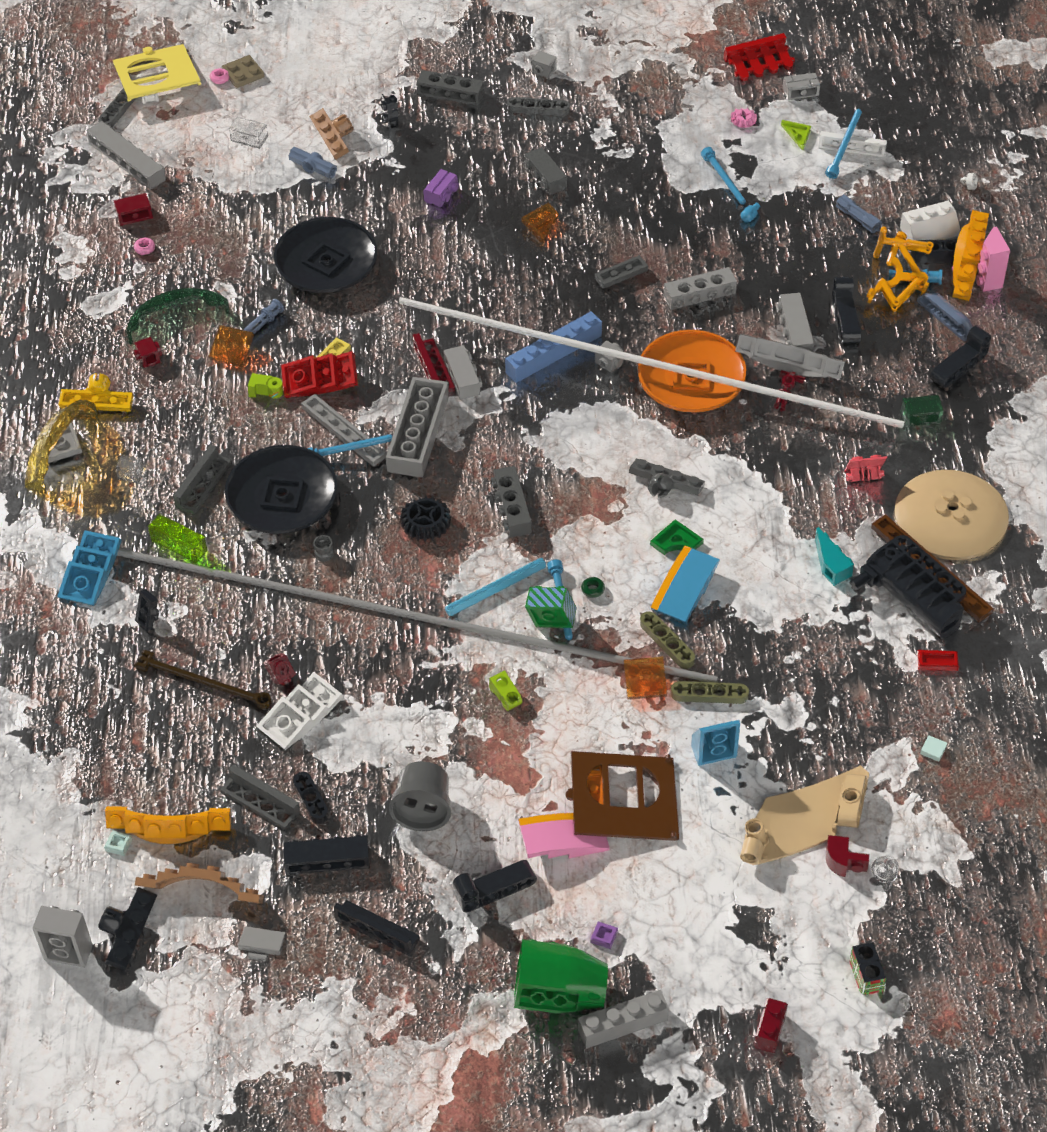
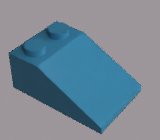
[691,720,740,766]

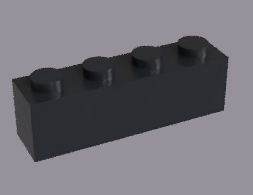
[283,835,370,875]

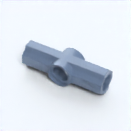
[288,147,337,179]

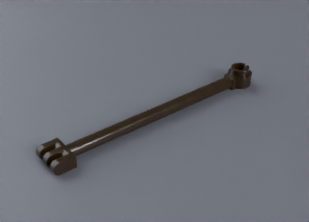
[133,650,272,710]

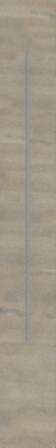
[117,548,718,683]

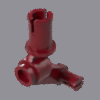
[774,370,806,411]

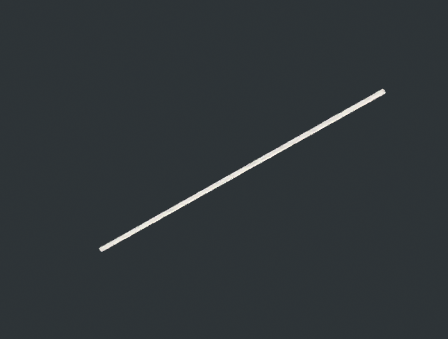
[399,297,905,429]

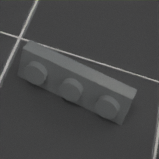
[595,255,648,289]

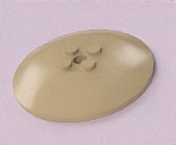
[894,470,1009,560]

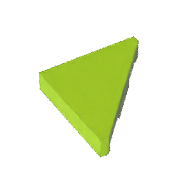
[781,120,811,150]

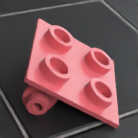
[844,455,887,482]

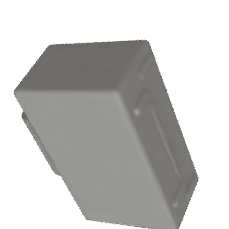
[238,926,286,961]

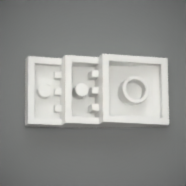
[256,672,344,750]

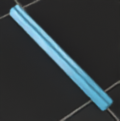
[445,558,546,616]

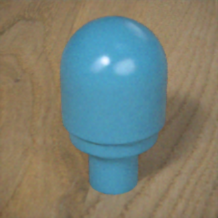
[741,203,760,223]

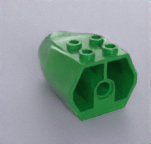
[514,939,608,1013]

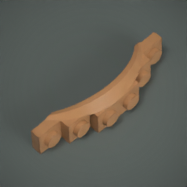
[135,863,264,904]

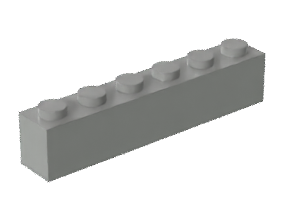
[86,121,166,190]

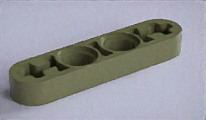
[640,611,695,669]
[671,681,749,704]

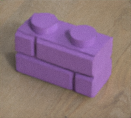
[423,169,459,207]

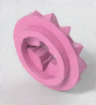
[731,107,757,128]

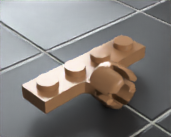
[309,108,354,160]

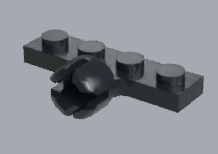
[98,887,157,971]

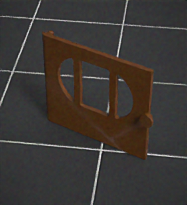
[565,751,679,841]

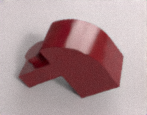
[826,835,870,877]

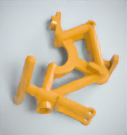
[866,226,933,312]

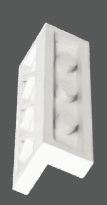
[818,131,887,157]

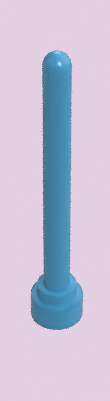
[825,109,862,179]
[701,147,746,205]
[308,434,393,456]
[547,559,573,640]

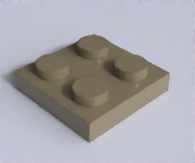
[221,55,265,88]

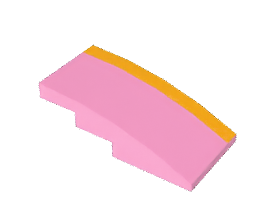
[518,813,610,859]

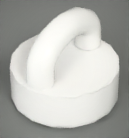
[960,173,978,190]

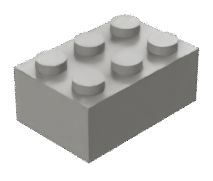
[32,906,93,968]

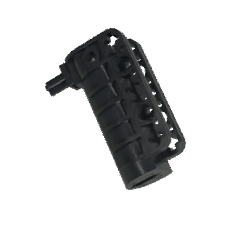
[849,535,967,638]

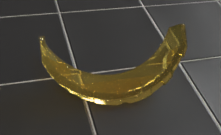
[25,400,98,493]

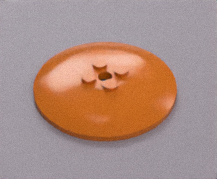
[638,330,746,412]

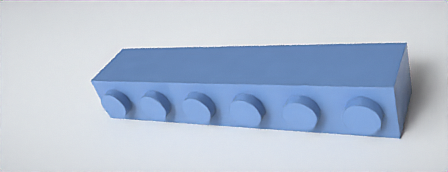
[505,312,602,383]

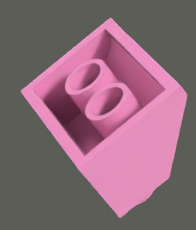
[976,227,1010,292]

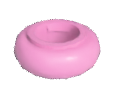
[210,68,229,84]
[134,238,155,255]

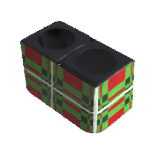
[849,942,886,995]

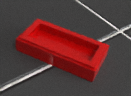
[917,650,959,671]

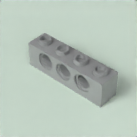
[663,267,737,310]

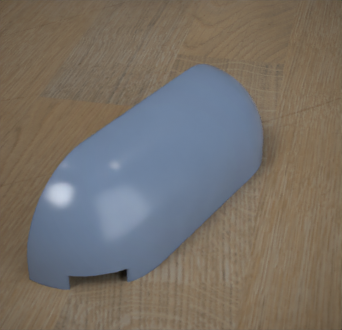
[917,292,972,342]

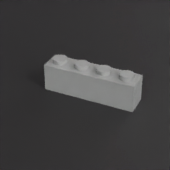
[776,293,814,352]
[578,990,669,1049]

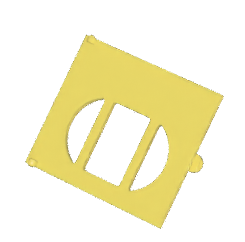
[113,44,201,102]

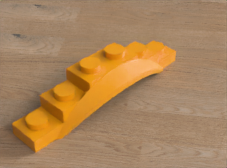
[952,210,989,301]
[105,806,231,844]

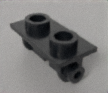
[380,94,399,129]

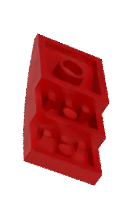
[281,351,358,398]

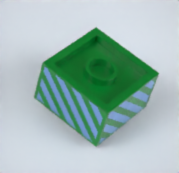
[525,586,577,628]

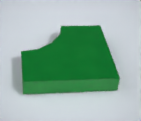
[650,519,704,555]

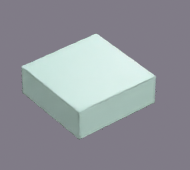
[920,735,947,762]
[104,830,132,856]

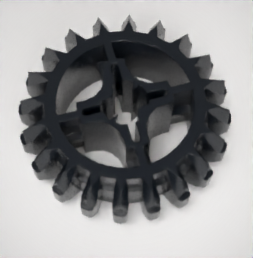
[400,496,451,542]

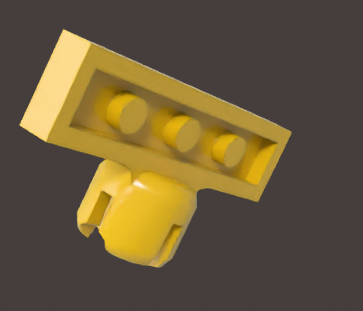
[58,373,134,412]

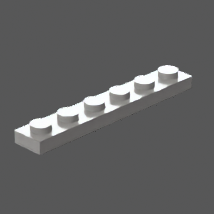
[301,394,387,467]

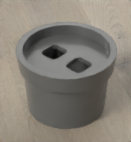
[389,761,451,831]

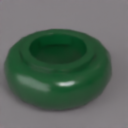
[581,577,605,598]

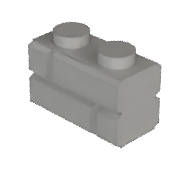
[783,73,820,100]

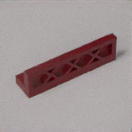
[412,333,455,392]

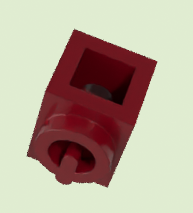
[133,337,162,368]
[263,653,296,685]

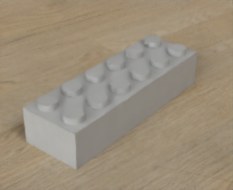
[386,377,449,478]

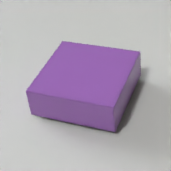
[590,921,618,949]

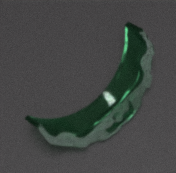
[124,288,230,345]

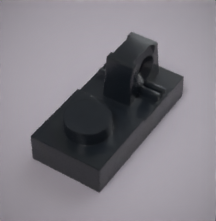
[135,589,160,632]

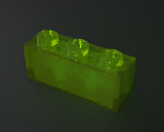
[148,514,208,563]

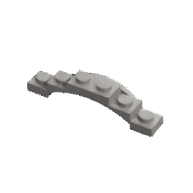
[735,333,845,380]

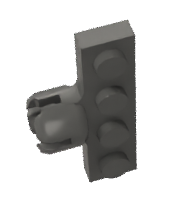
[629,458,705,498]

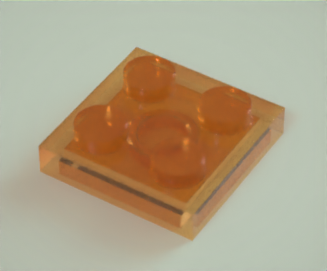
[209,325,254,367]
[623,657,667,700]

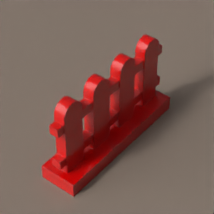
[723,33,795,81]

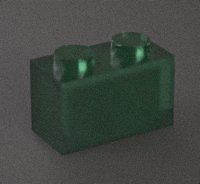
[901,395,943,427]

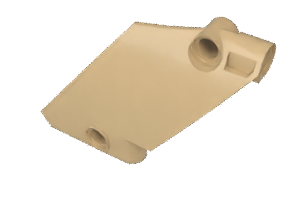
[740,765,870,865]

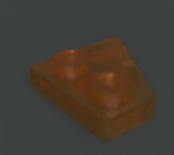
[521,202,559,243]

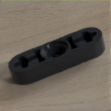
[293,772,329,824]

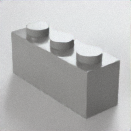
[444,345,482,400]

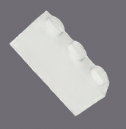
[900,200,960,240]

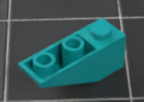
[815,527,854,586]

